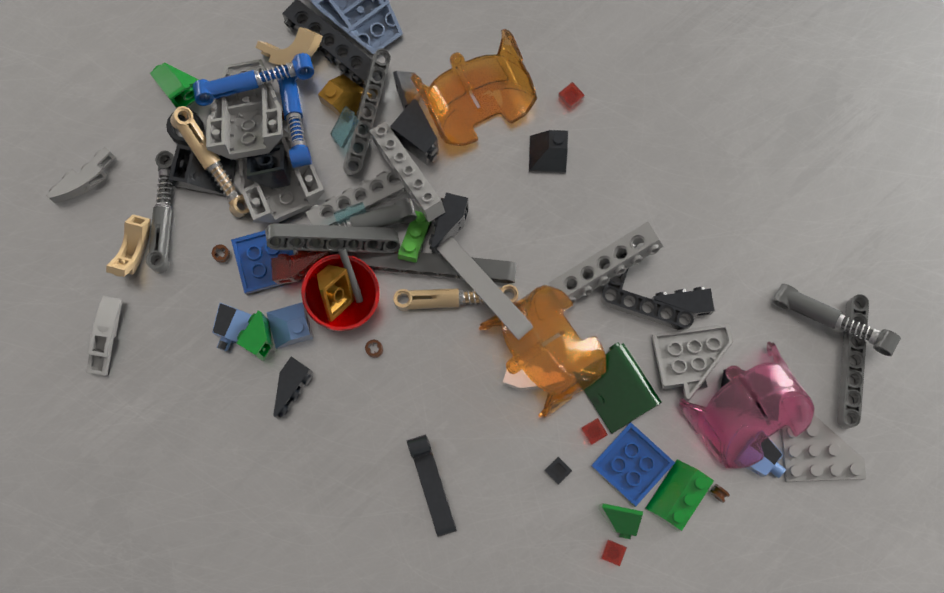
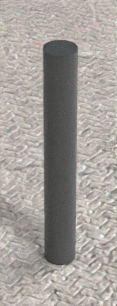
[338,248,364,303]

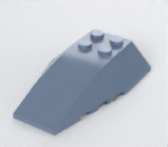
[310,0,403,55]

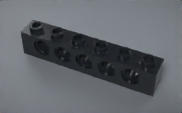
[282,0,378,86]

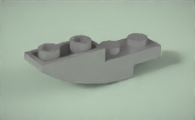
[46,147,116,203]
[86,296,122,376]

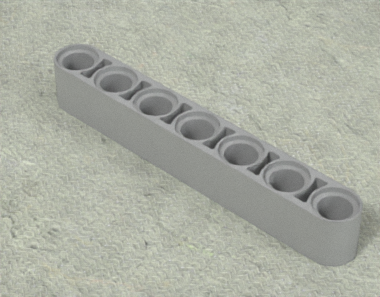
[436,236,534,340]

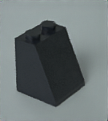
[390,98,439,165]

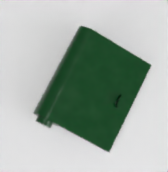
[574,342,662,434]

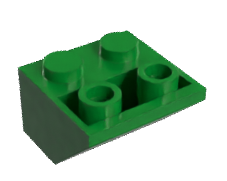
[236,310,274,361]

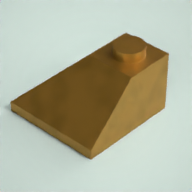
[318,74,372,123]
[317,264,355,322]

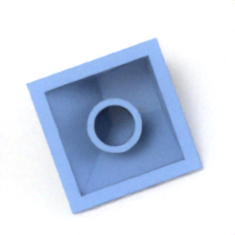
[266,302,313,349]

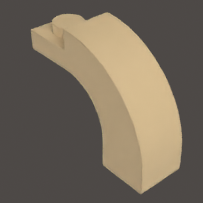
[255,27,323,65]
[106,215,151,277]

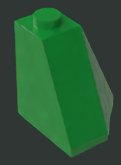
[150,62,199,109]

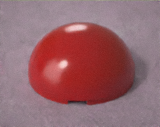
[301,254,380,331]

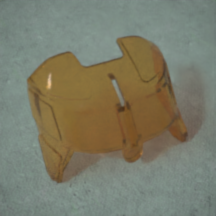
[410,29,537,146]
[479,285,606,418]

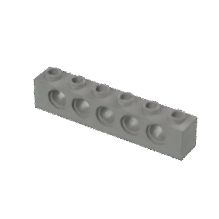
[370,122,445,222]
[305,170,408,225]
[549,222,664,307]

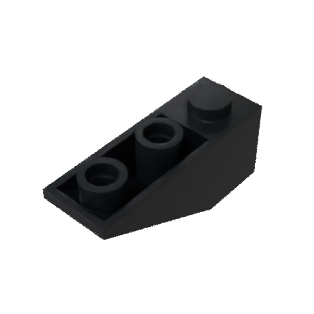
[652,286,715,317]
[273,356,313,419]

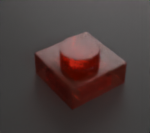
[558,82,585,109]
[581,418,608,445]
[600,540,627,566]

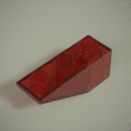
[271,251,332,285]

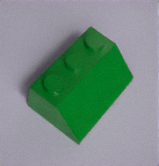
[645,459,714,531]

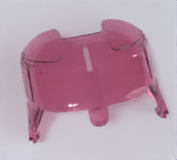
[679,341,815,468]

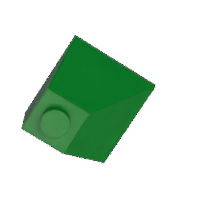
[598,503,643,540]

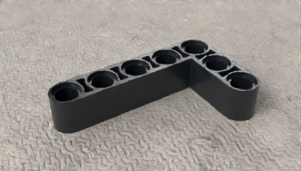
[601,253,694,330]
[406,434,457,537]

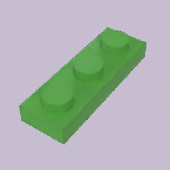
[398,211,432,263]

